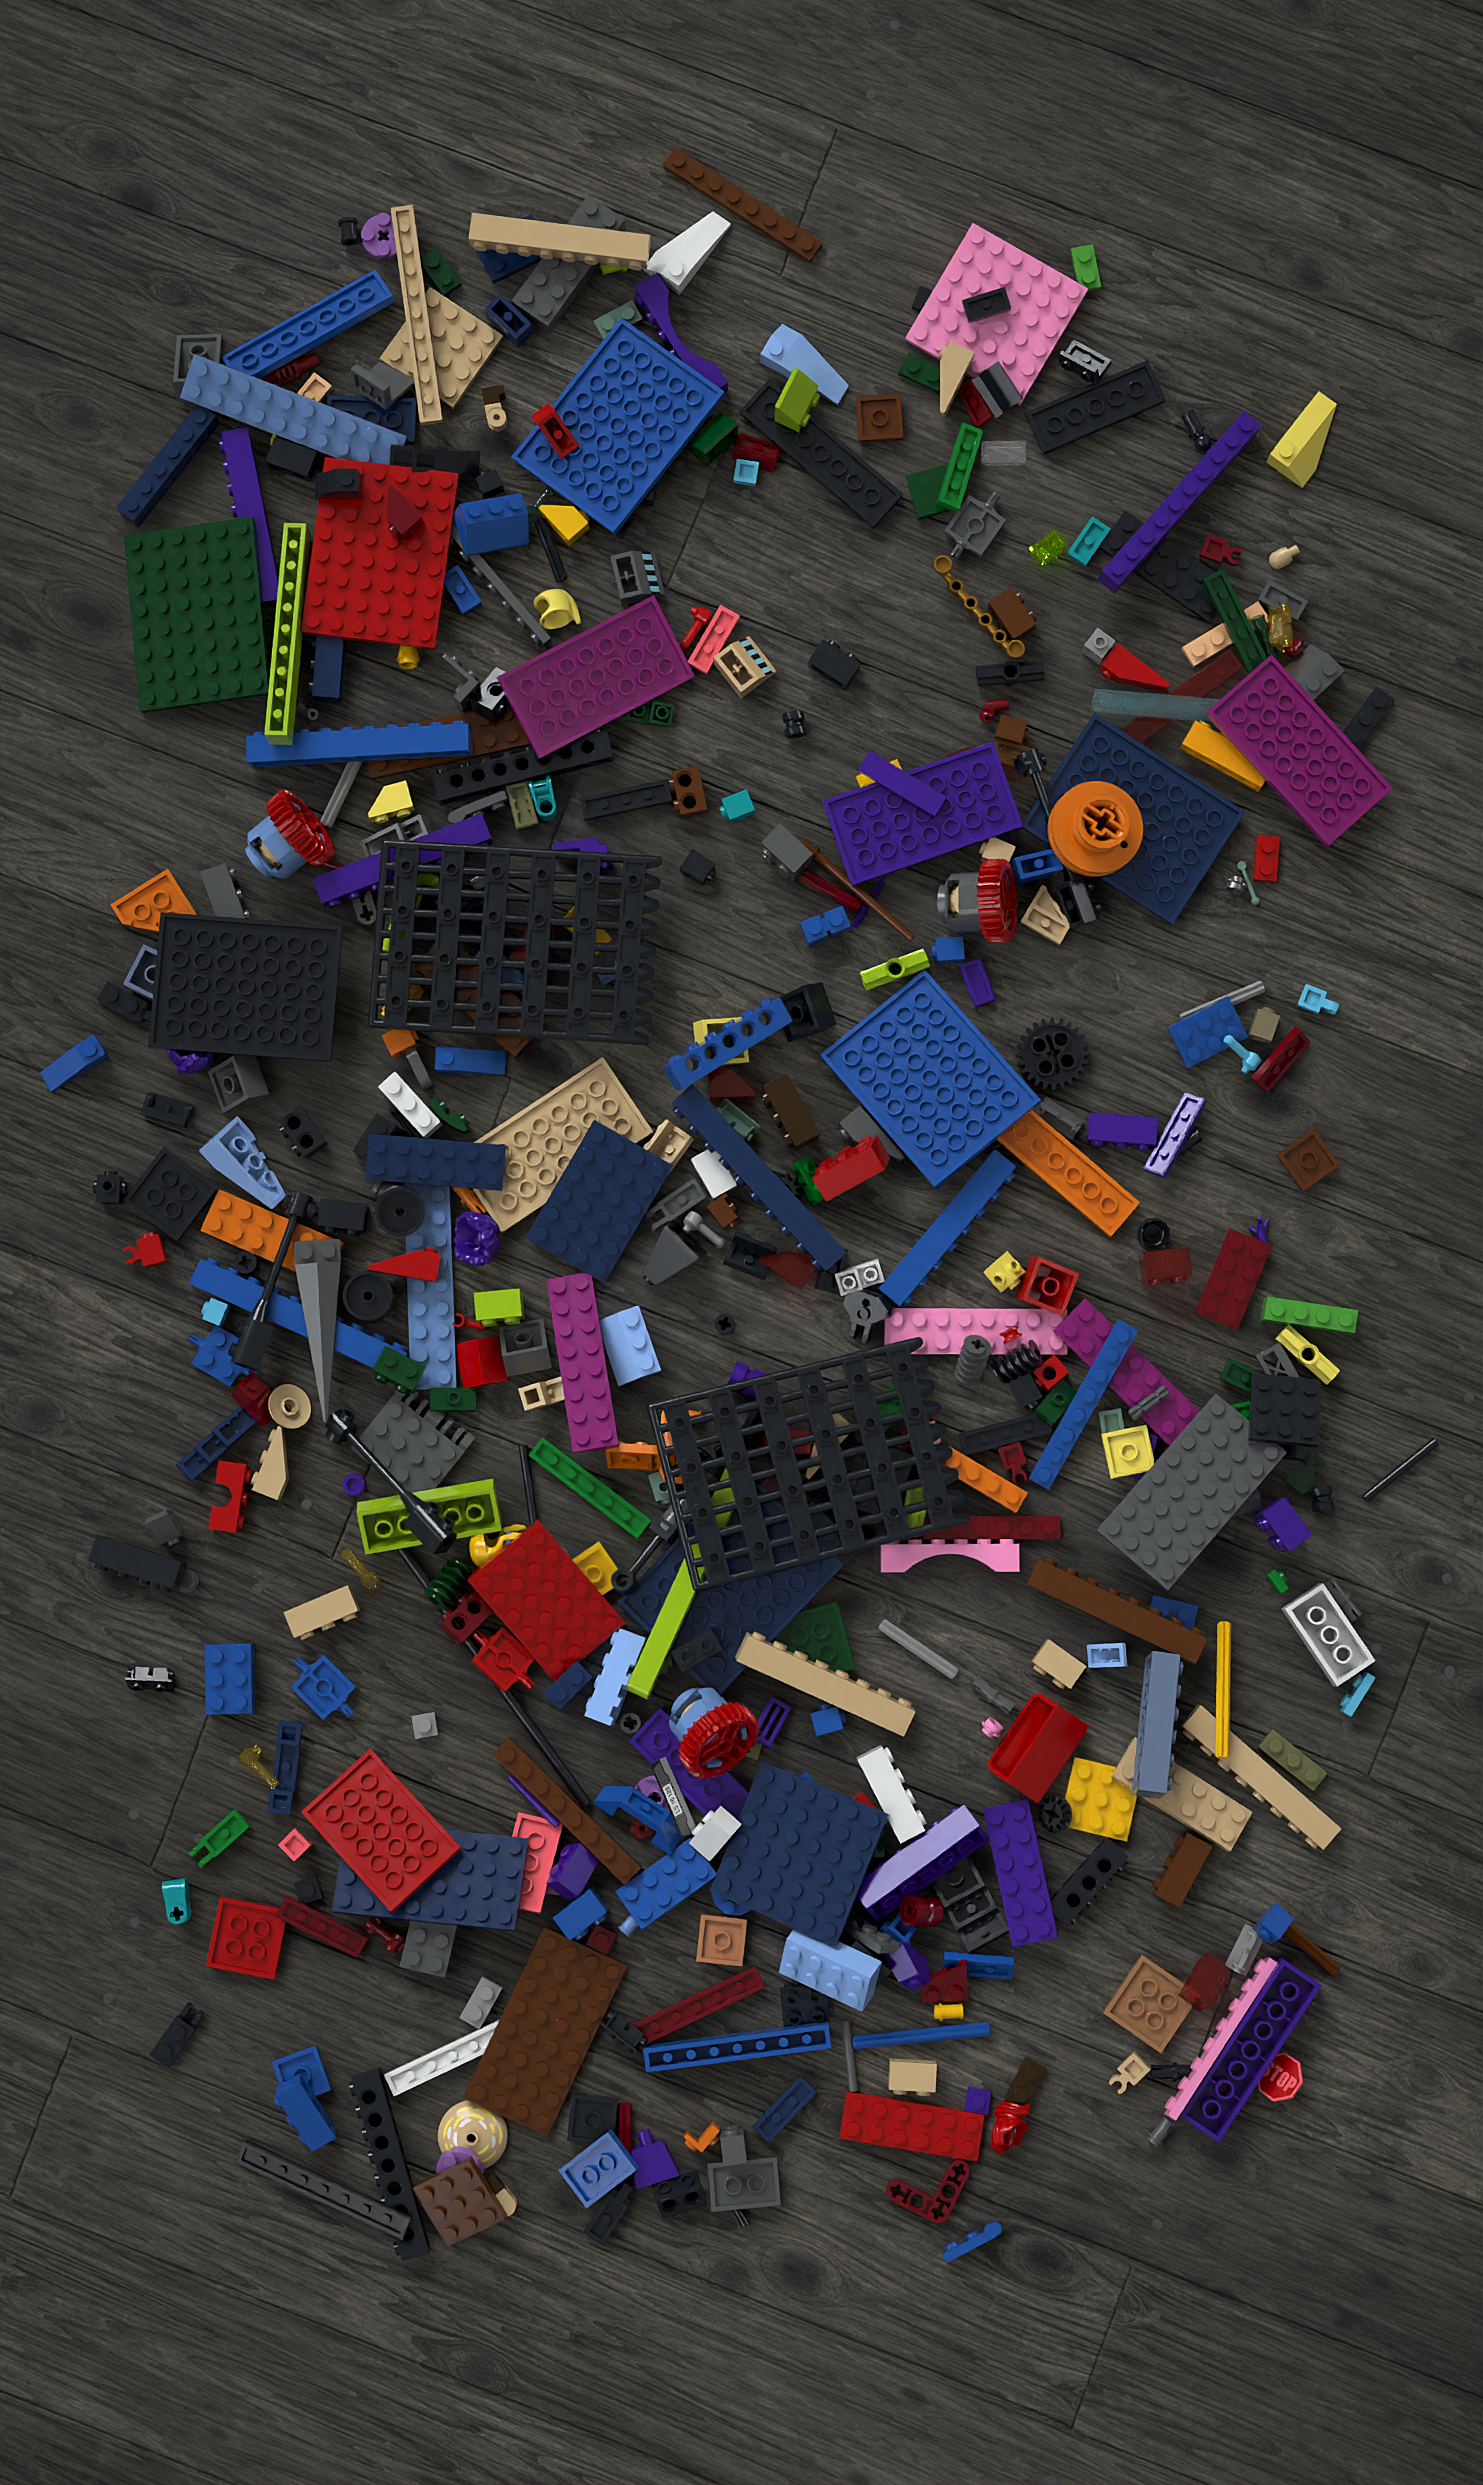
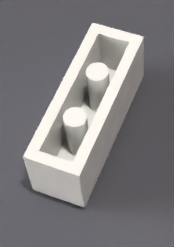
[378,1072,442,1139]

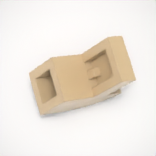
[518,1377,565,1411]

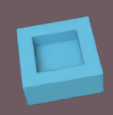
[734,459,759,486]

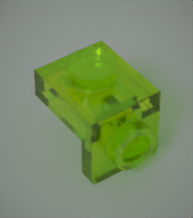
[1028,528,1068,568]

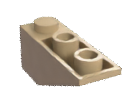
[251,1426,289,1500]

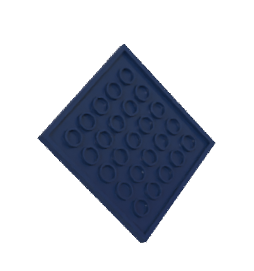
[710,1761,890,1946]

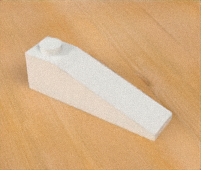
[643,212,731,295]

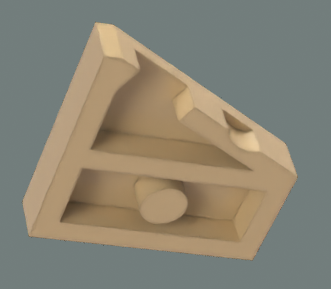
[1020,885,1070,945]

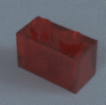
[1178,1953,1230,2012]

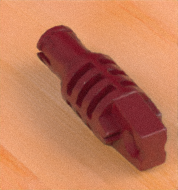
[260,352,321,387]

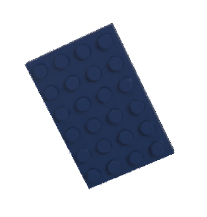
[526,1119,673,1283]

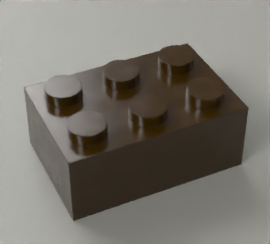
[761,1074,820,1151]

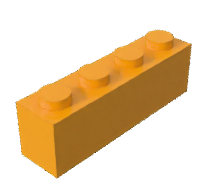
[1180,721,1265,792]

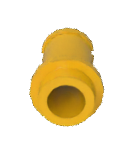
[934,2002,963,2021]

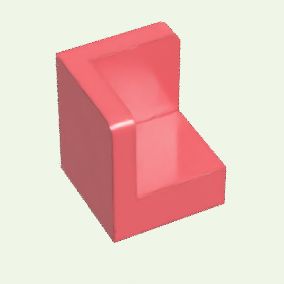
[278,1828,314,1861]

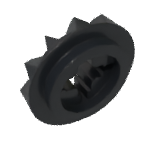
[1038,1795,1072,1833]

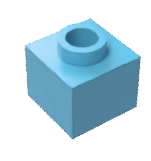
[201,1298,231,1327]

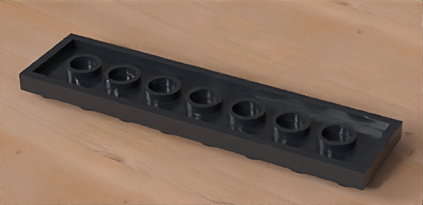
[739,379,903,529]

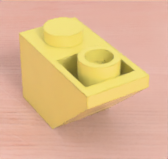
[368,781,415,824]

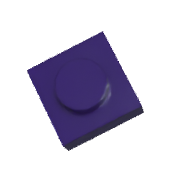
[964,2086,991,2115]

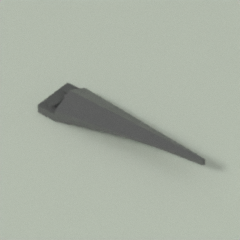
[294,1239,341,1423]

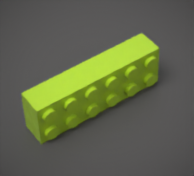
[357,1479,502,1555]

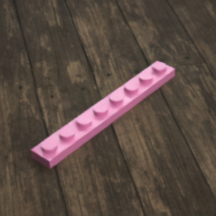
[1164,1957,1277,2121]

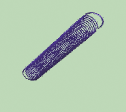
[850,876,886,932]

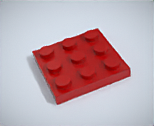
[206,1896,287,1980]

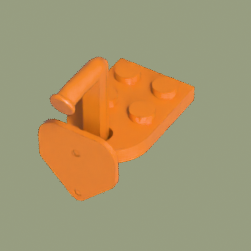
[606,1410,702,1484]

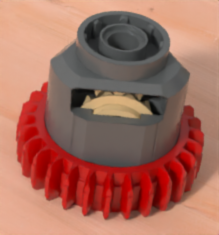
[937,859,1019,943]

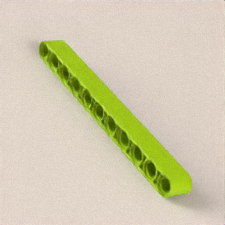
[626,1468,734,1700]

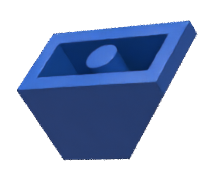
[1010,849,1064,886]

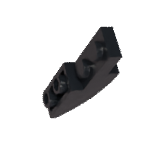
[389,444,480,474]

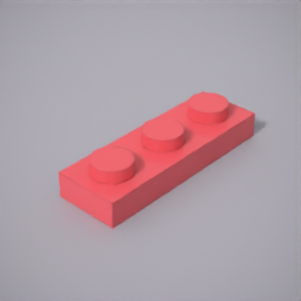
[688,605,740,675]

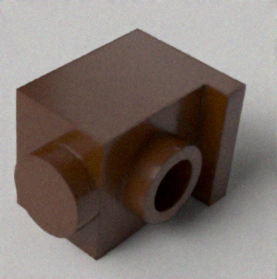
[707,1193,740,1230]

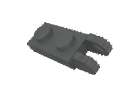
[447,791,509,825]
[644,1178,707,1231]
[844,1917,899,1954]

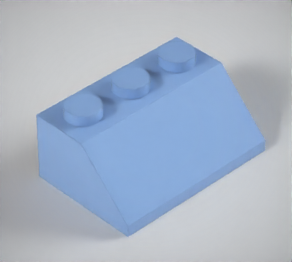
[599,1305,662,1387]

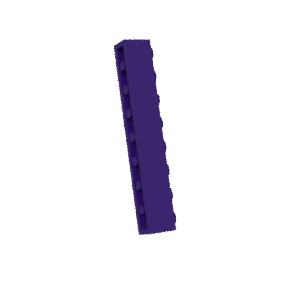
[219,427,279,608]
[313,813,492,908]

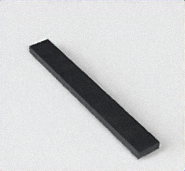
[235,2139,413,2240]

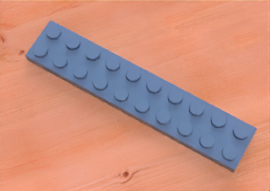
[180,354,407,465]
[404,1183,457,1390]

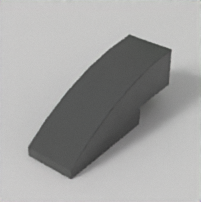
[359,814,433,857]

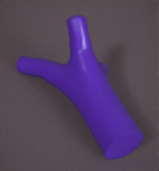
[1248,1217,1269,1244]

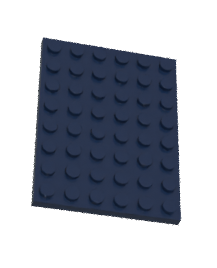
[1022,713,1245,925]
[618,1481,844,1696]

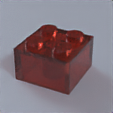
[1138,1247,1192,1287]

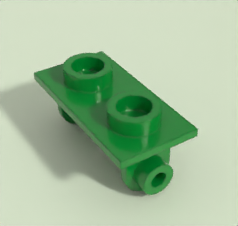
[792,1156,824,1206]

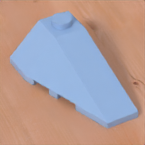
[199,1116,286,1209]

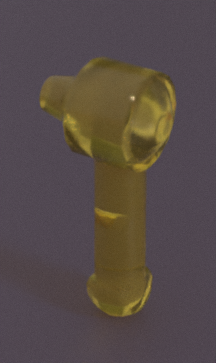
[341,1549,379,1588]
[239,1745,278,1788]

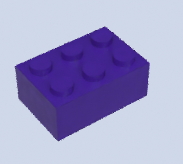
[1253,1497,1312,1552]

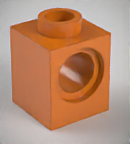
[381,1029,419,1059]

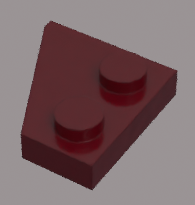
[921,1959,968,2004]

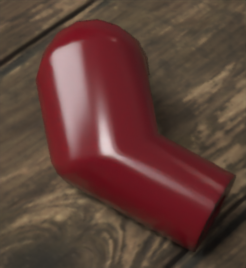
[979,699,1009,723]

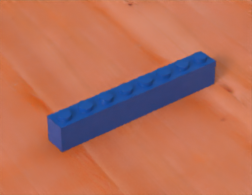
[878,1149,1016,1308]
[643,2021,831,2073]

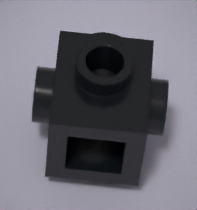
[93,1171,127,1205]

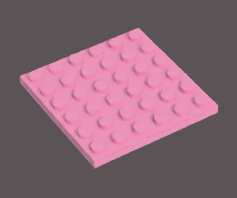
[905,223,1088,406]

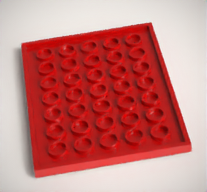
[301,457,459,650]

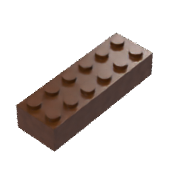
[414,944,547,1060]

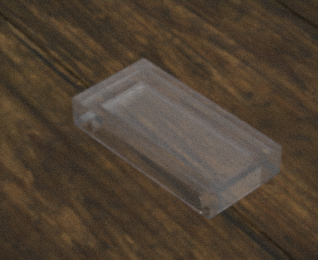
[981,441,1026,465]

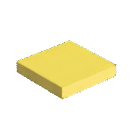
[1101,1425,1155,1479]

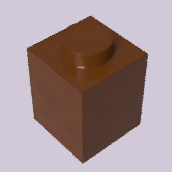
[994,714,1030,748]

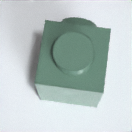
[648,1472,671,1505]

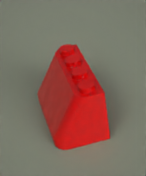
[988,1693,1090,1803]

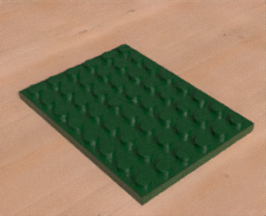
[124,516,270,713]

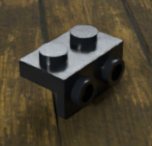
[1059,340,1112,385]
[723,1232,778,1281]

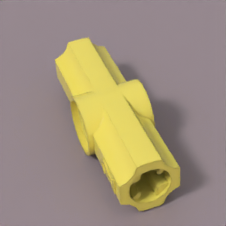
[1275,1324,1340,1385]

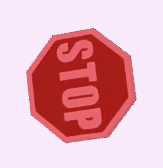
[1258,2052,1303,2102]

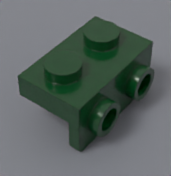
[372,1346,426,1395]

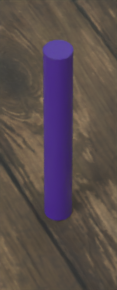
[507,1774,561,1828]

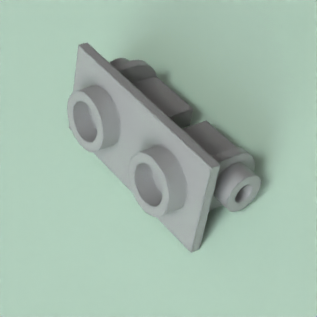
[1225,1924,1263,1976]

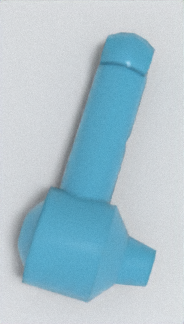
[1223,1035,1262,1074]

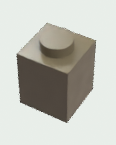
[1248,1007,1280,1044]

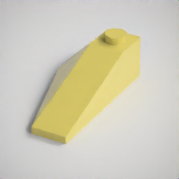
[1266,392,1337,488]

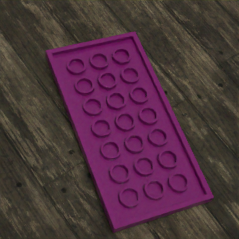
[496,595,695,759]
[1205,655,1393,848]

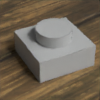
[412,1712,439,1739]

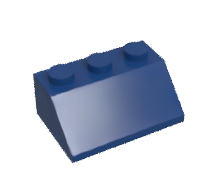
[453,493,529,556]

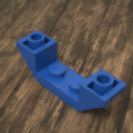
[593,1786,681,1855]

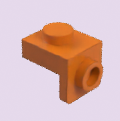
[684,2122,720,2153]

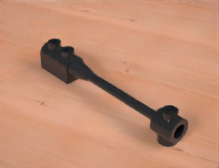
[1013,748,1101,929]
[228,1191,317,1371]
[325,1409,457,1555]

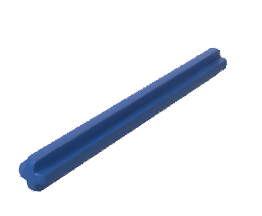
[852,2022,990,2049]

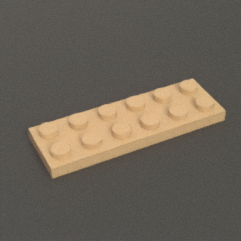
[1111,1737,1252,1852]

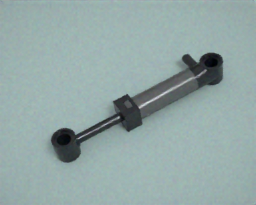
[611,1443,726,1596]

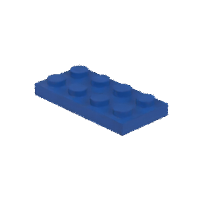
[615,1838,716,1931]

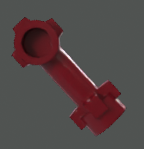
[364,1917,406,1954]

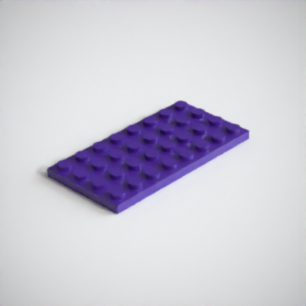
[822,742,1023,886]

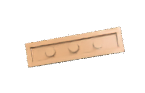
[1181,601,1270,668]

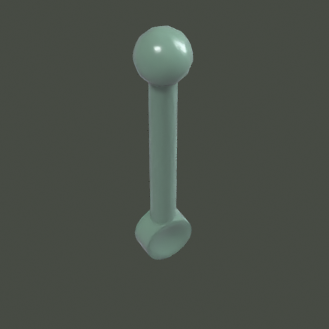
[1237,861,1260,906]

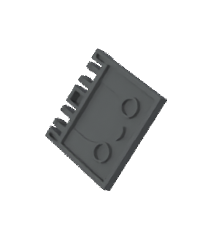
[351,1390,476,1493]

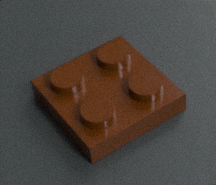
[855,394,903,443]
[1276,1129,1340,1192]

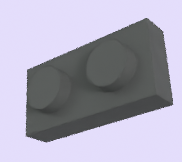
[1257,580,1308,622]

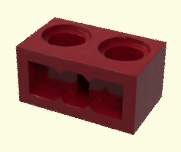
[439,1591,493,1646]

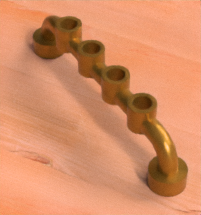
[934,555,1025,660]

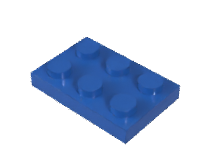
[1167,996,1248,1068]
[558,2129,639,2208]

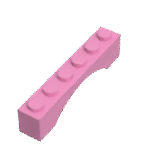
[880,1539,1020,1572]

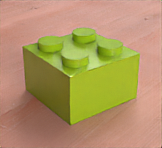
[474,1289,525,1327]

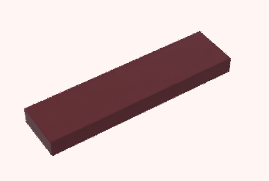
[275,1895,368,1958]

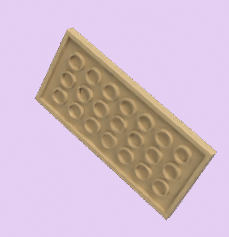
[473,1057,653,1233]

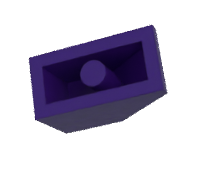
[883,1941,930,1991]

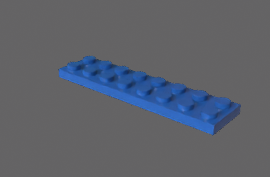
[221,270,395,379]

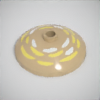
[438,2100,508,2169]

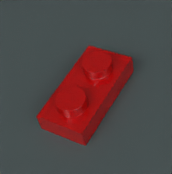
[1253,835,1280,883]

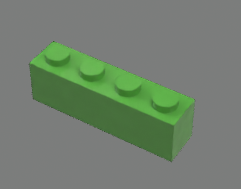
[1260,1296,1358,1335]

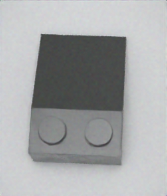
[173,334,222,402]

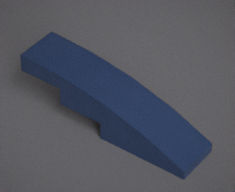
[176,1406,257,1482]

